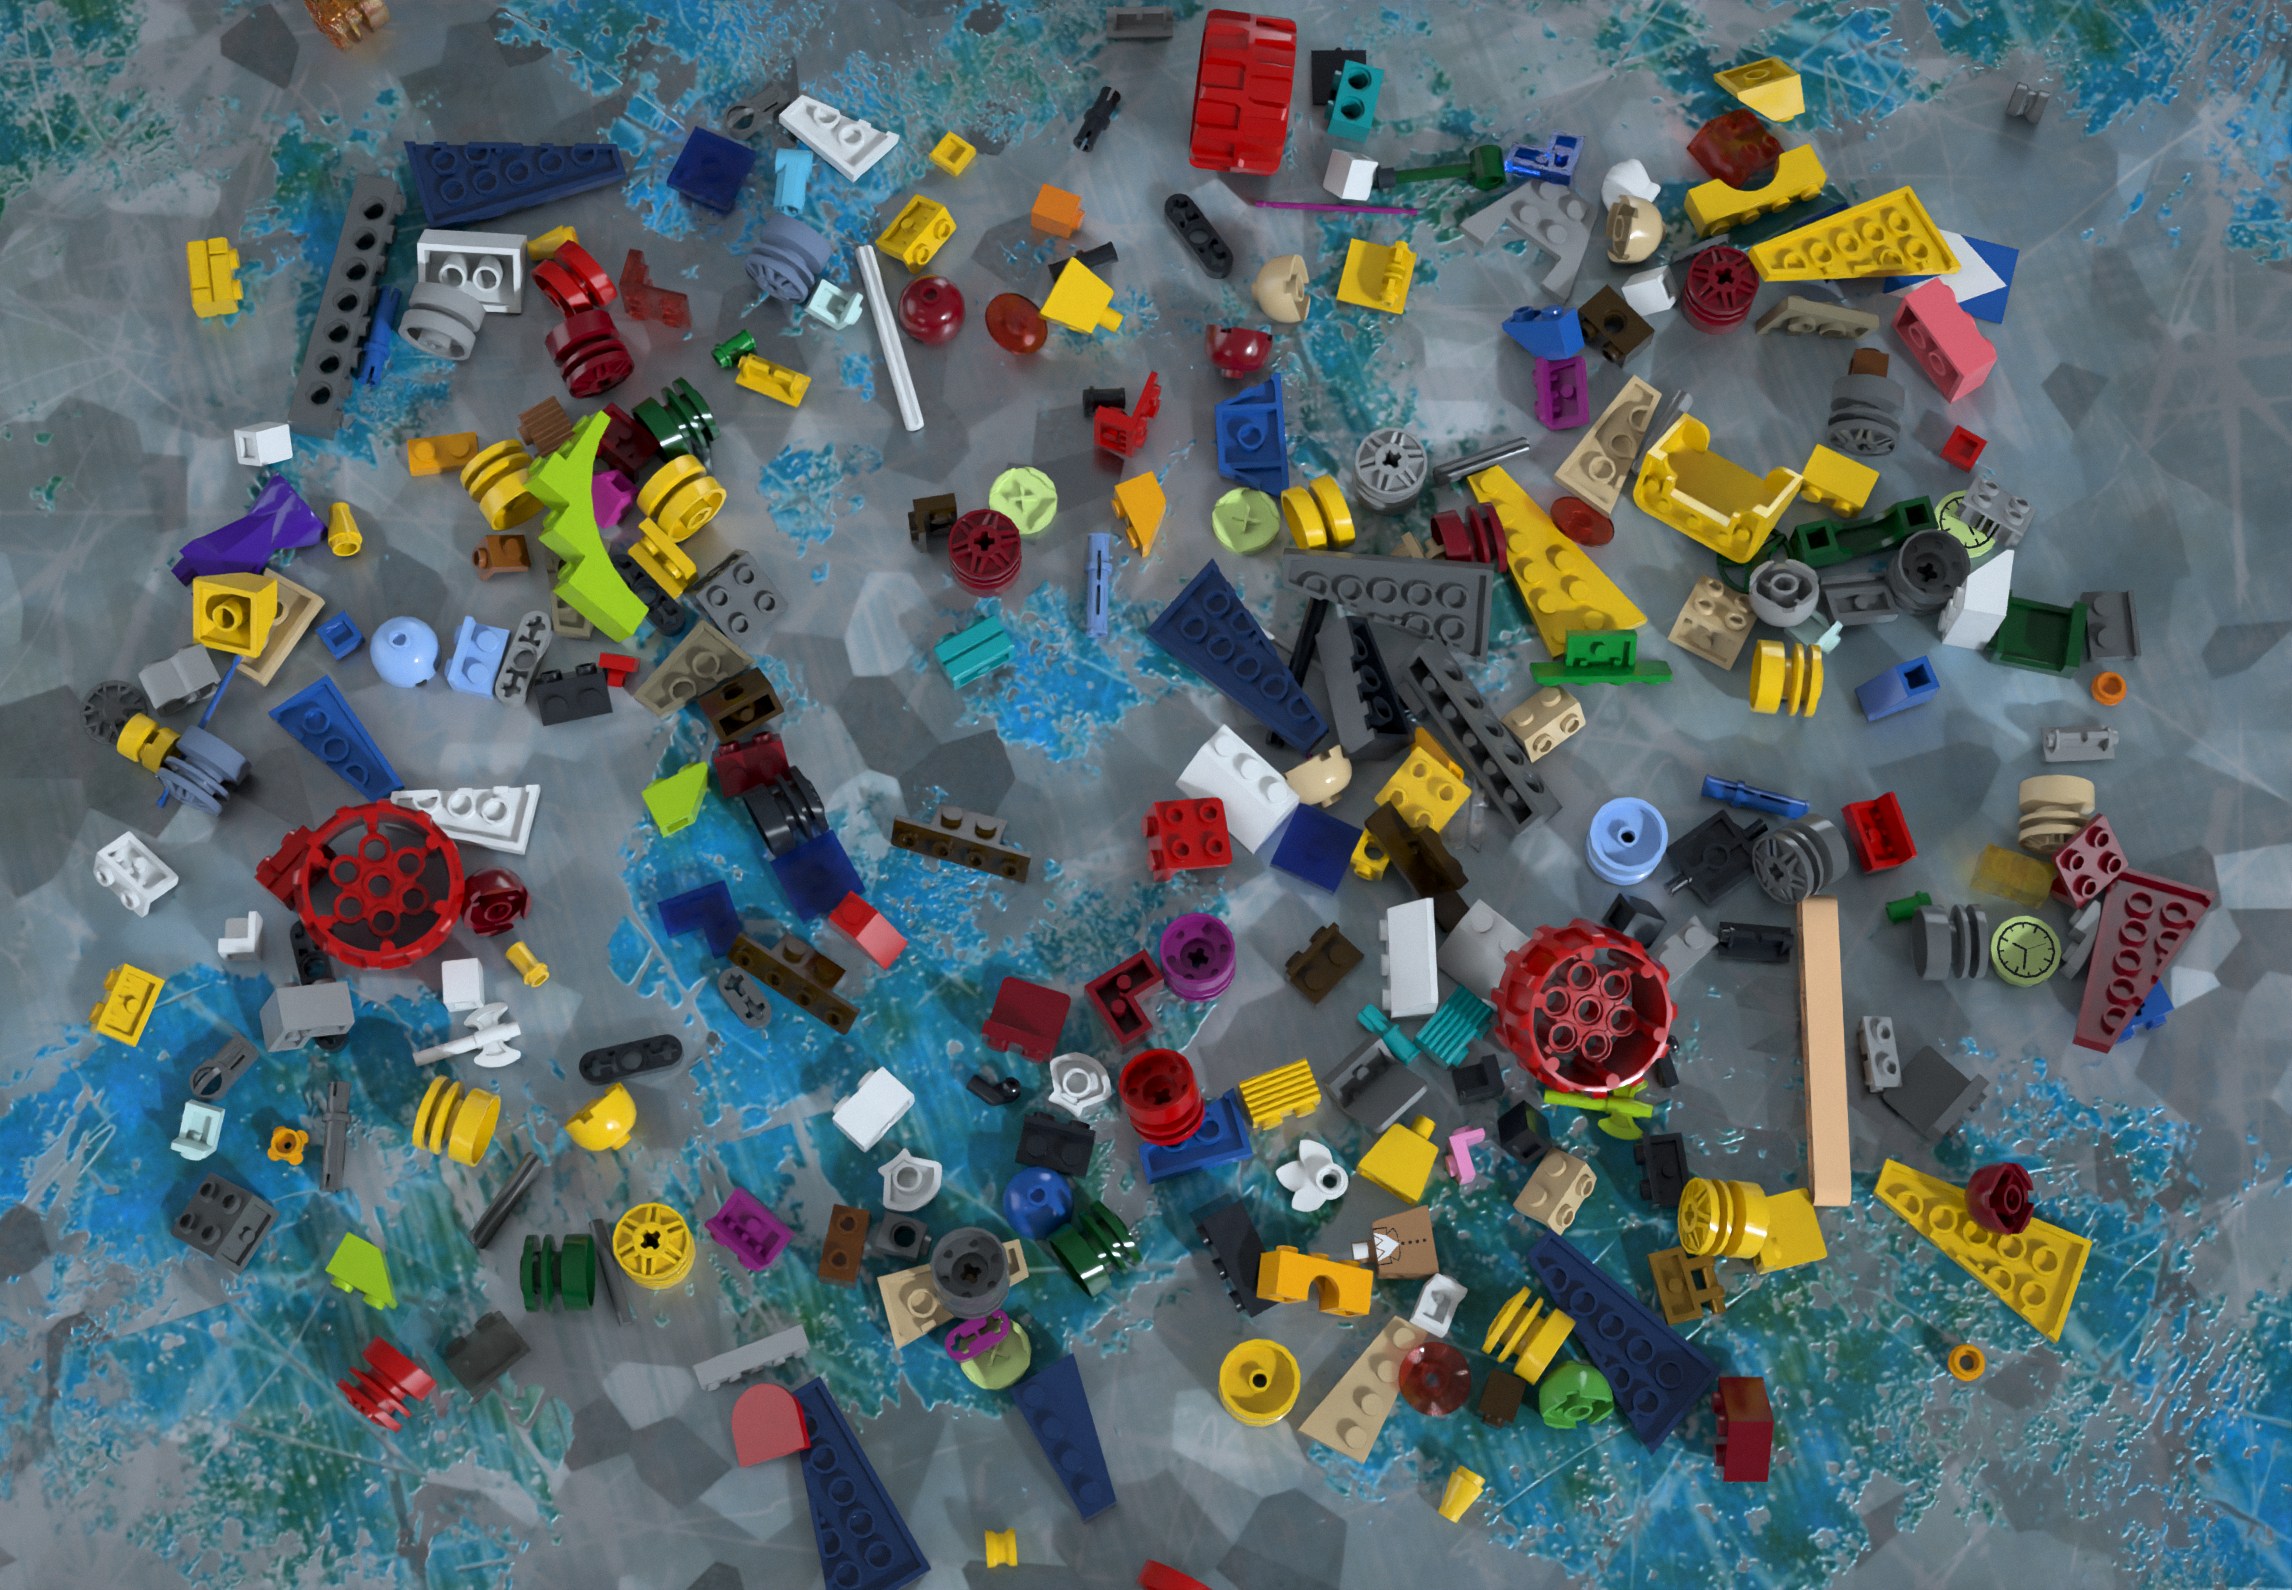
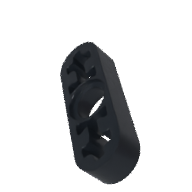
[1164,193,1233,279]
[610,554,686,637]
[579,1034,684,1086]

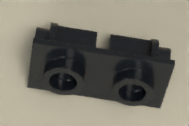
[1718,922,1794,963]

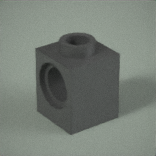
[874,1211,933,1265]

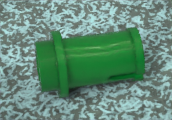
[711,329,756,369]
[1885,891,1933,925]

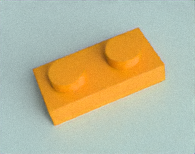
[407,431,479,477]

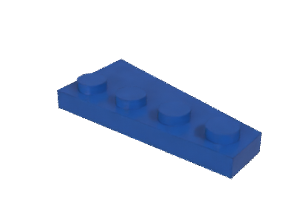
[268,675,405,803]

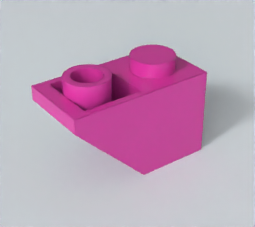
[591,469,641,529]

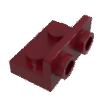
[595,402,663,485]

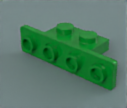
[1529,629,1673,687]

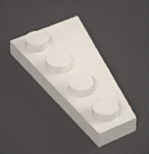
[384,784,541,855]

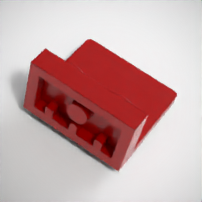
[1094,371,1162,458]

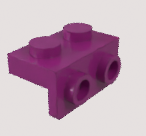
[1532,356,1590,431]
[704,1186,796,1272]

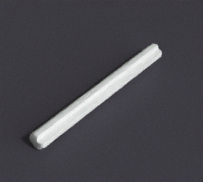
[855,245,924,431]

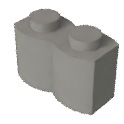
[138,643,222,718]

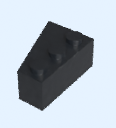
[1189,1193,1280,1318]

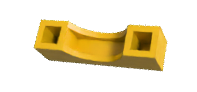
[1683,143,1827,239]

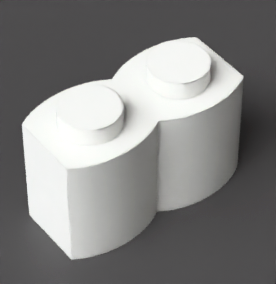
[832,1066,915,1153]

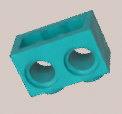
[1323,60,1384,143]

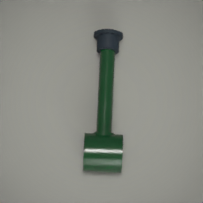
[1376,145,1507,193]

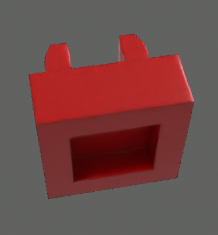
[598,652,641,688]

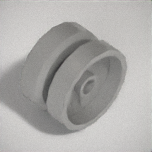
[398,282,486,360]

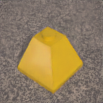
[1713,56,1805,122]
[193,572,277,658]

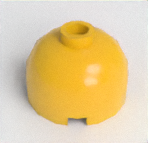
[563,1082,637,1151]

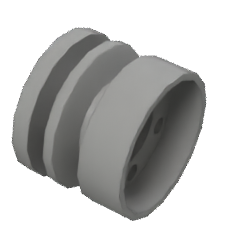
[1351,427,1428,516]

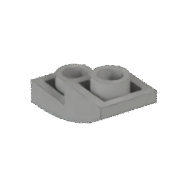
[2059,899,2100,980]

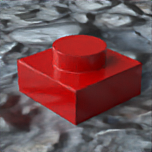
[1939,425,1988,474]

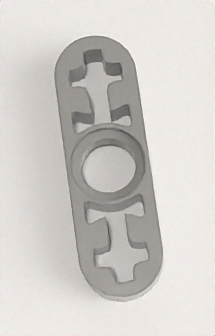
[495,610,554,708]

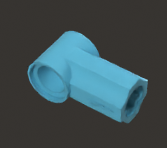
[773,148,813,217]

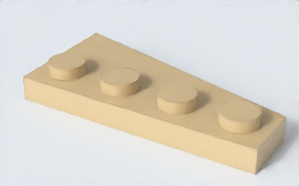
[1553,374,1662,519]
[877,1239,1029,1350]
[1297,1315,1428,1465]

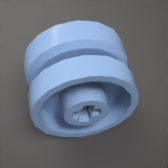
[1584,797,1668,886]

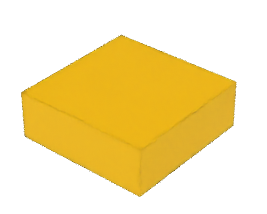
[929,130,976,178]

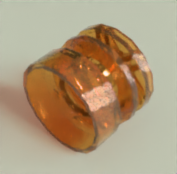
[303,0,391,54]

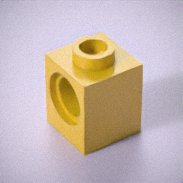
[1349,828,1391,881]

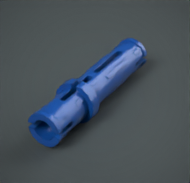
[358,286,402,387]
[1701,774,1810,820]

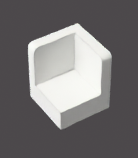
[1323,149,1378,201]
[1621,265,1680,316]
[234,422,293,466]
[218,911,263,962]
[441,958,485,1012]

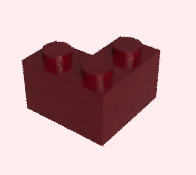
[1084,949,1164,1055]
[1711,1377,1774,1482]

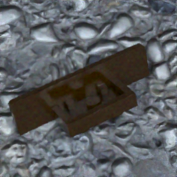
[1364,800,1470,933]
[891,802,1032,883]
[727,931,861,1035]

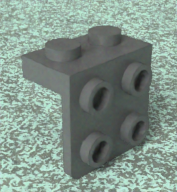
[1321,1033,1429,1133]
[1882,1046,1990,1144]

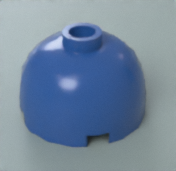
[1002,1166,1074,1241]

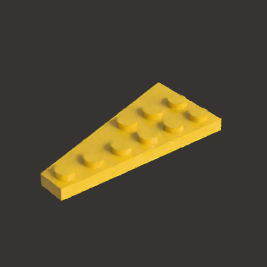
[1747,185,1962,282]
[1466,465,1648,661]
[1872,1158,2093,1344]

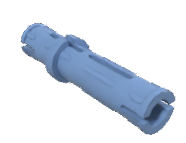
[1084,532,1112,638]

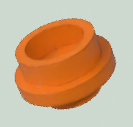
[2091,671,2127,706]

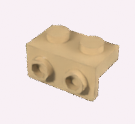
[1500,684,1586,763]
[1513,1147,1597,1236]

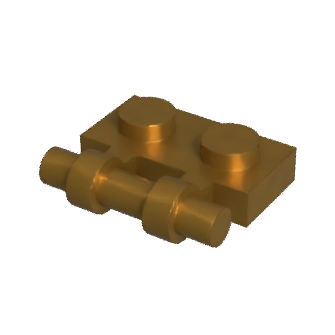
[1646,1246,1727,1326]

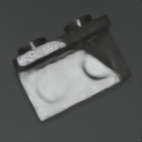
[441,1310,531,1397]

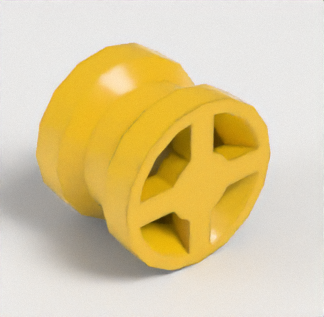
[985,1528,1017,1568]

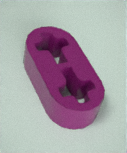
[945,1309,1010,1363]

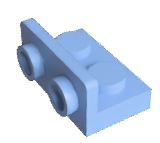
[444,615,511,699]

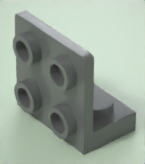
[684,549,788,647]
[170,1172,281,1276]

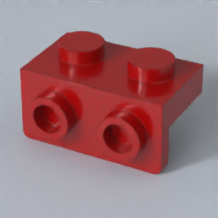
[1841,791,1917,874]

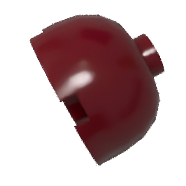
[898,274,966,345]
[1204,324,1274,379]
[460,867,532,936]
[1964,1162,2034,1236]

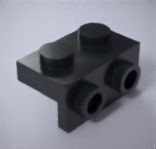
[534,662,613,726]
[1633,1132,1690,1211]

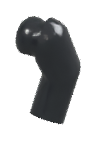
[1654,1035,1680,1088]

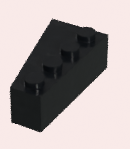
[1315,615,1416,761]

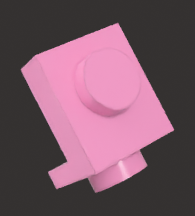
[1445,1125,1485,1185]

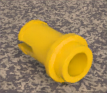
[505,941,549,988]

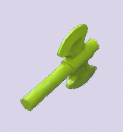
[1543,1080,1653,1140]

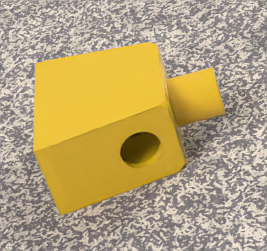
[1037,257,1124,336]
[1356,1114,1439,1208]

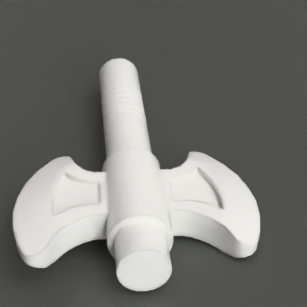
[413,1002,522,1068]

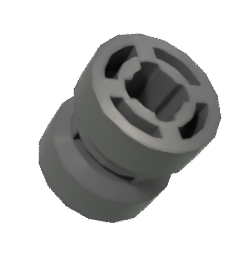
[2006,81,2050,124]

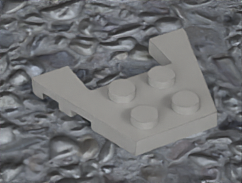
[1459,171,1599,306]

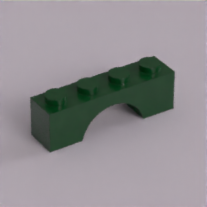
[1789,495,1939,569]

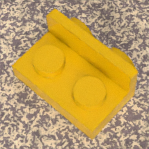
[875,194,957,275]
[628,517,699,600]
[88,963,165,1047]

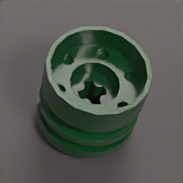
[631,377,721,465]
[1047,1200,1143,1299]
[520,1233,596,1313]

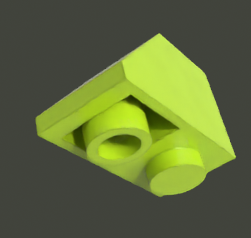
[641,760,711,838]
[325,1232,398,1311]

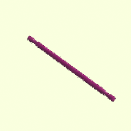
[1256,201,1418,215]

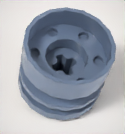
[742,214,832,303]
[154,725,252,817]

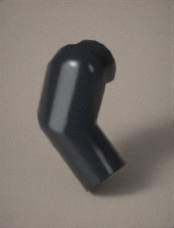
[966,1074,1021,1107]

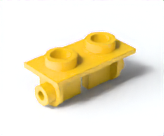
[735,353,811,408]

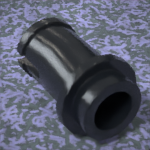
[1082,386,1126,413]

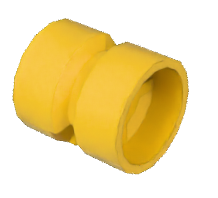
[117,713,182,773]

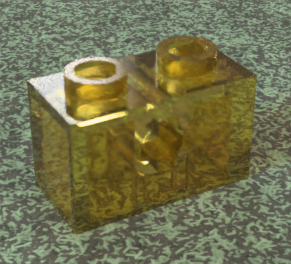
[1970,843,2056,910]

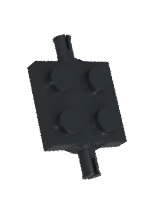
[1663,809,1768,907]

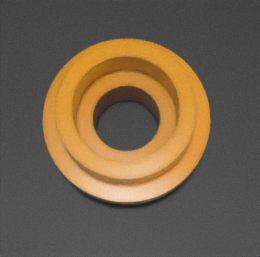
[1948,1344,1985,1381]

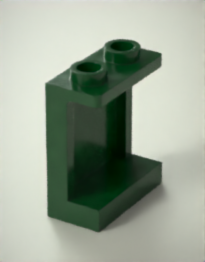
[1985,589,2088,679]

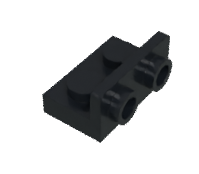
[1015,1112,1096,1180]

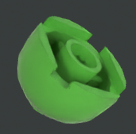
[1539,1360,1614,1429]

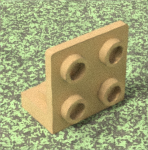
[1667,574,1758,671]

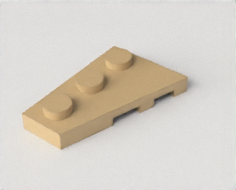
[235,567,325,687]

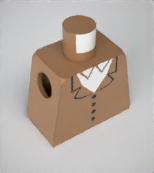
[1351,1205,1439,1280]

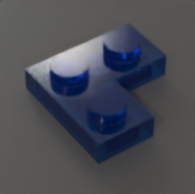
[1504,129,1586,187]
[657,879,743,960]

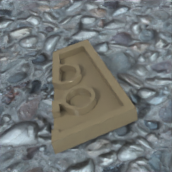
[633,618,757,720]

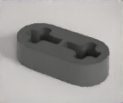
[718,967,772,1030]

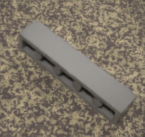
[693,1324,811,1391]

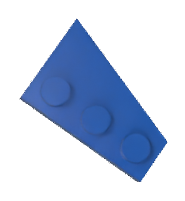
[1138,1088,1253,1185]

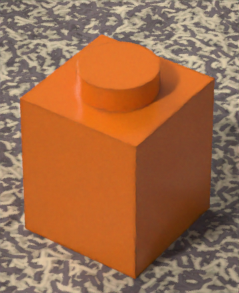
[1031,183,1085,240]

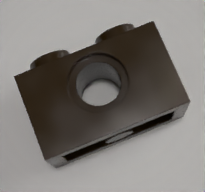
[1577,284,1655,369]
[696,667,785,745]

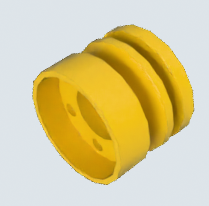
[459,439,546,531]
[1749,639,1823,718]
[412,1075,501,1167]
[1677,1177,1768,1259]
[612,1202,696,1290]
[1481,1286,1577,1386]

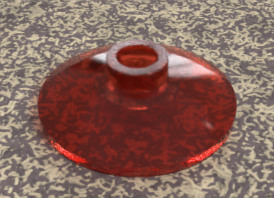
[985,293,1048,355]
[1550,496,1615,548]
[1398,1342,1471,1416]

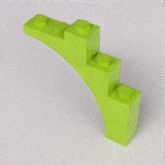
[523,410,649,643]

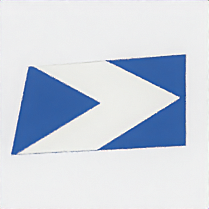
[1882,229,2019,324]

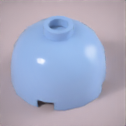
[370,616,442,688]

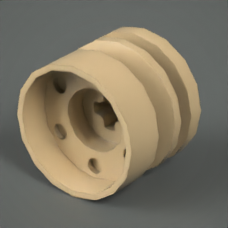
[2018,775,2095,854]

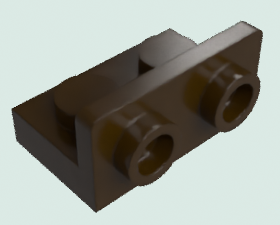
[907,493,958,553]
[1284,922,1365,1009]

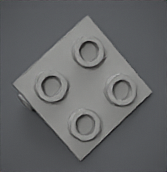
[1954,476,2037,547]

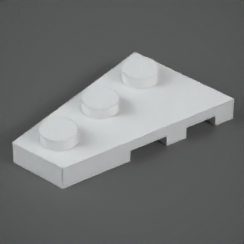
[779,95,899,182]

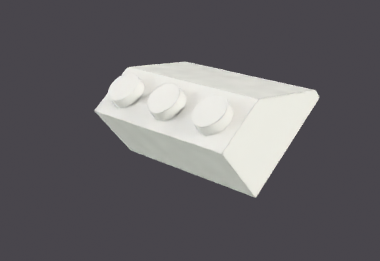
[417,229,527,313]
[1938,549,2014,651]
[1175,724,1301,855]
[1379,898,1438,1021]
[1436,899,1557,1015]

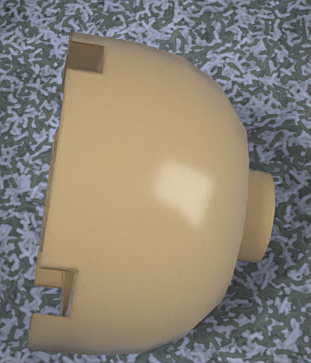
[1605,194,1666,263]
[1252,254,1310,323]
[1281,743,1352,808]

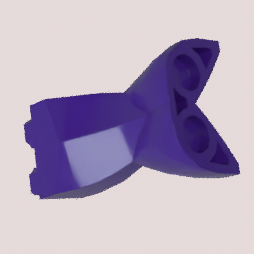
[171,471,328,596]

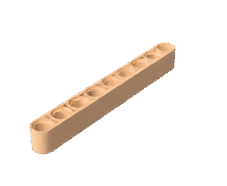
[1797,894,1851,1206]

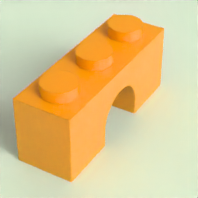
[1256,1245,1373,1318]

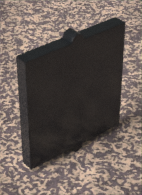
[1311,47,1366,105]

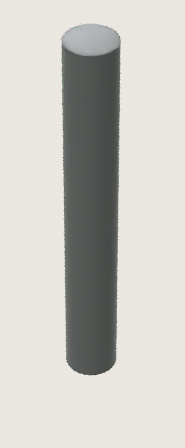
[588,1218,633,1327]

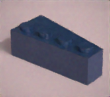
[1009,1353,1117,1525]

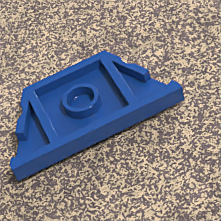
[1214,373,1290,499]

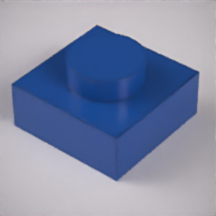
[315,610,366,661]

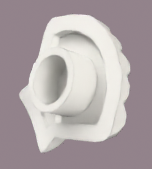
[1601,159,1661,212]
[1048,1052,1112,1117]
[878,1148,942,1212]

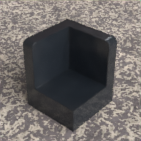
[1601,893,1667,949]
[1451,1054,1505,1106]
[1497,1100,1552,1167]

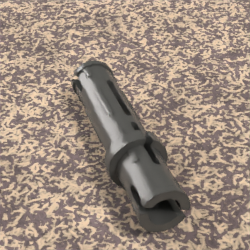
[319,1081,352,1193]

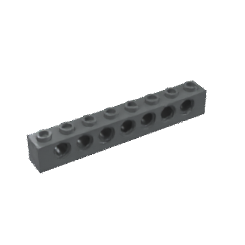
[287,174,406,441]

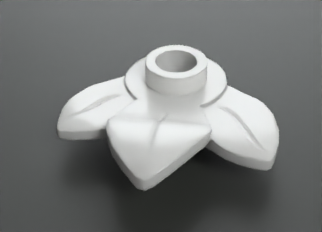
[1276,1140,1348,1212]

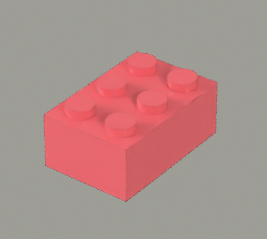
[1891,277,1998,404]

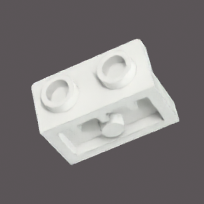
[93,831,179,917]

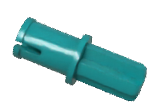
[1357,1003,1421,1067]

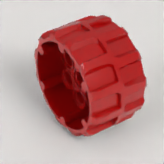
[1189,9,1297,176]
[292,798,465,972]
[1491,918,1678,1100]

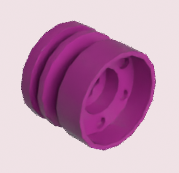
[1159,912,1236,1003]

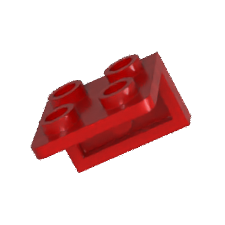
[1141,797,1233,882]

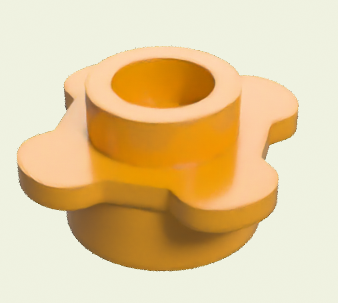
[267,1126,309,1165]

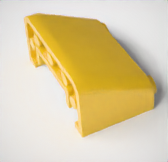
[1633,412,1804,563]

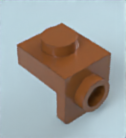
[472,534,531,580]

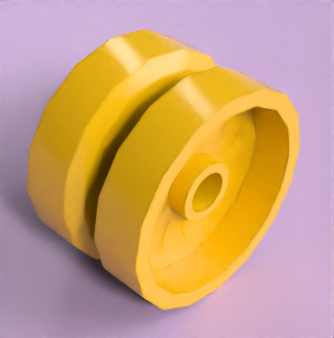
[636,454,727,543]
[1281,474,1355,551]
[1218,1339,1301,1427]

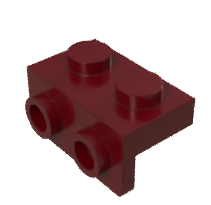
[712,731,790,798]

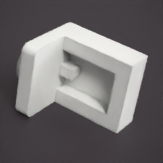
[1409,1273,1468,1338]

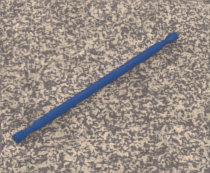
[156,655,242,807]

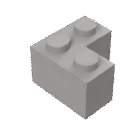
[259,978,355,1052]

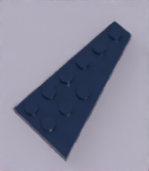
[403,141,627,230]
[1145,558,1329,757]
[1526,1228,1722,1456]
[792,1376,932,1590]

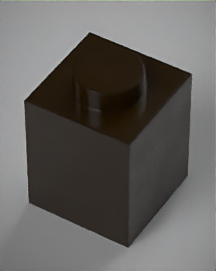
[1475,1368,1528,1430]

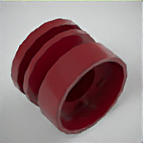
[1680,246,1759,335]
[545,309,635,399]
[1430,501,1507,573]
[948,509,1022,598]

